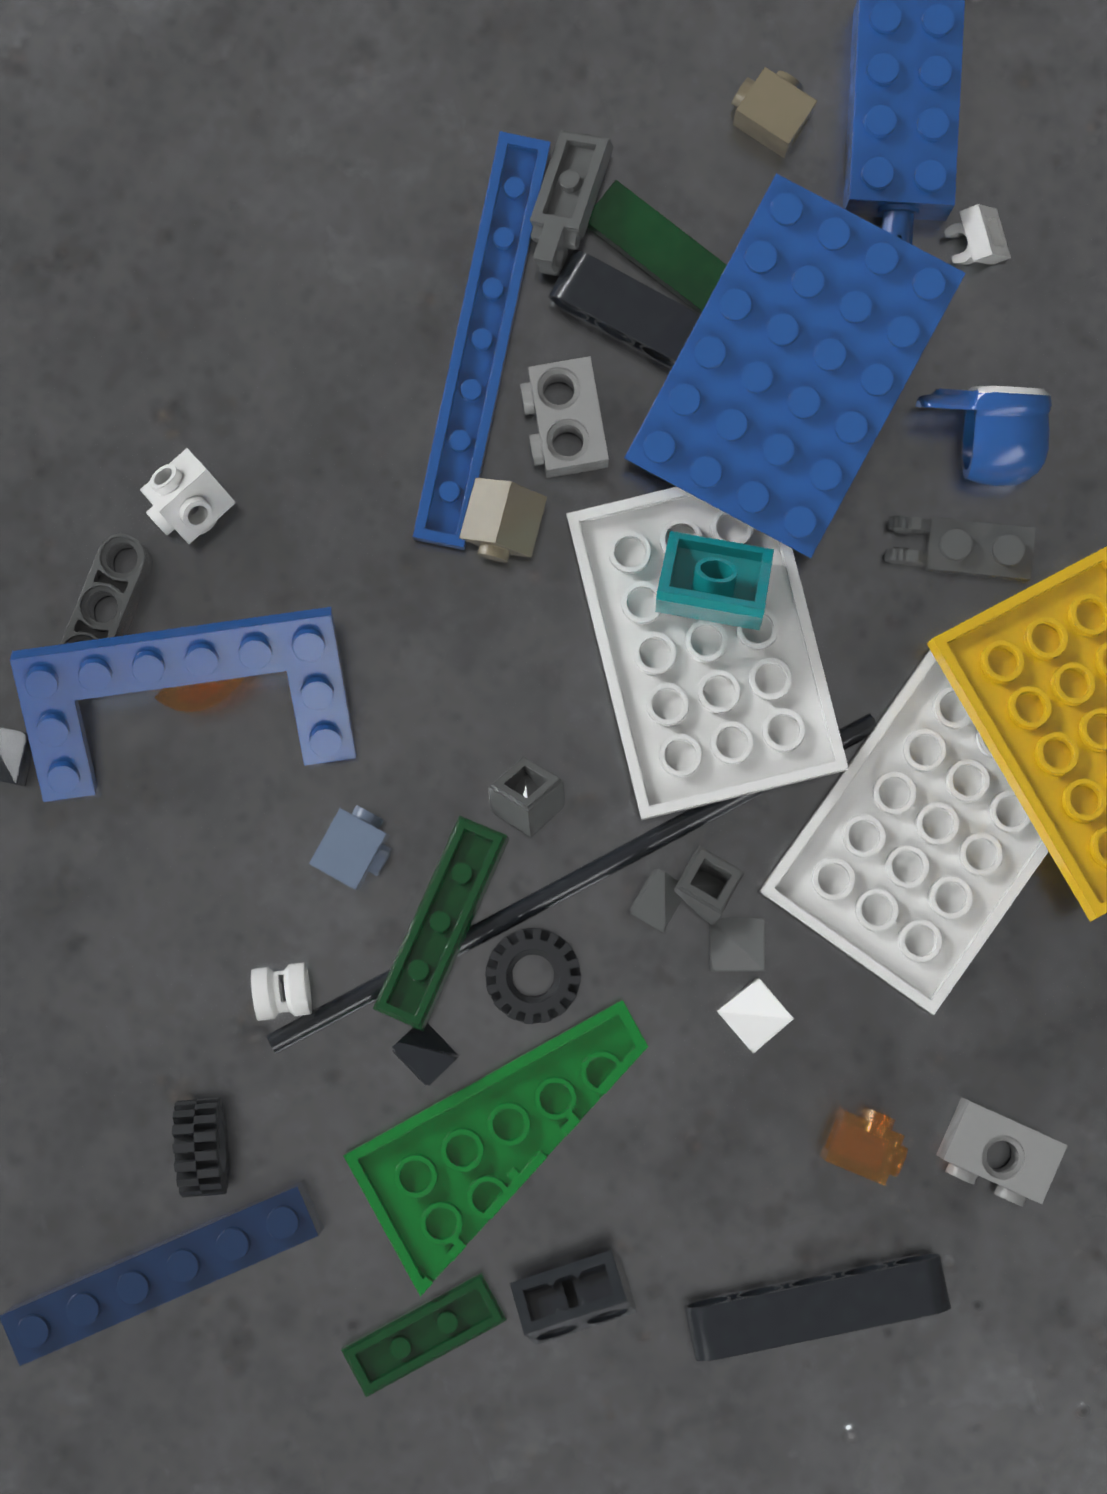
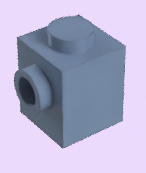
[309,805,392,890]

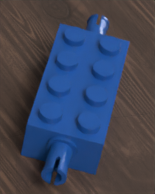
[843,0,965,245]

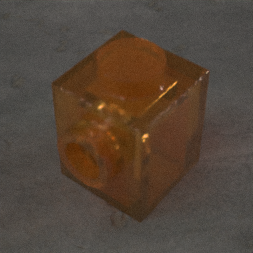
[820,1107,908,1186]

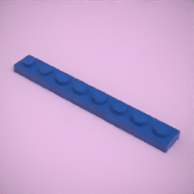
[412,131,551,550]

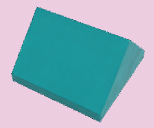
[655,531,774,630]

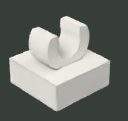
[944,204,1011,265]

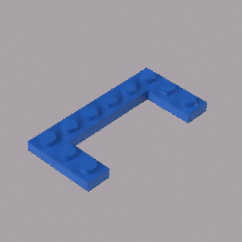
[10,607,356,802]

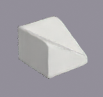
[717,977,794,1053]

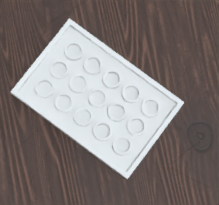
[566,487,849,821]
[759,650,1049,1015]

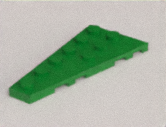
[343,999,648,1297]

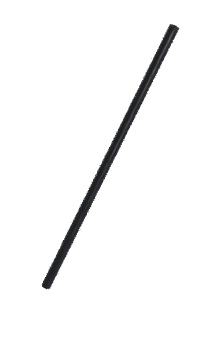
[266,713,877,1054]

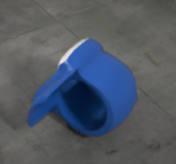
[916,386,1052,486]

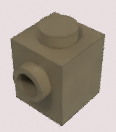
[731,67,817,158]
[459,478,547,563]

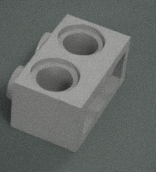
[520,356,609,478]

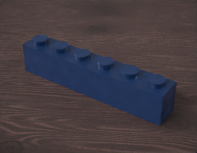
[0,1179,324,1366]

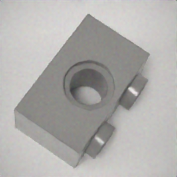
[936,1097,1068,1207]

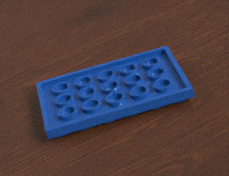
[624,173,966,559]

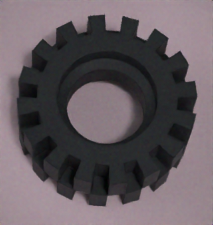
[485,928,581,1024]
[172,1097,229,1198]

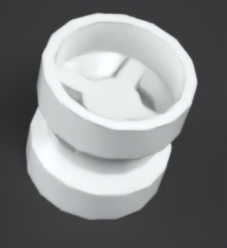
[251,962,312,1021]

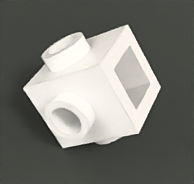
[140,448,236,544]

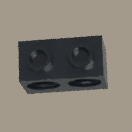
[510,1250,637,1345]

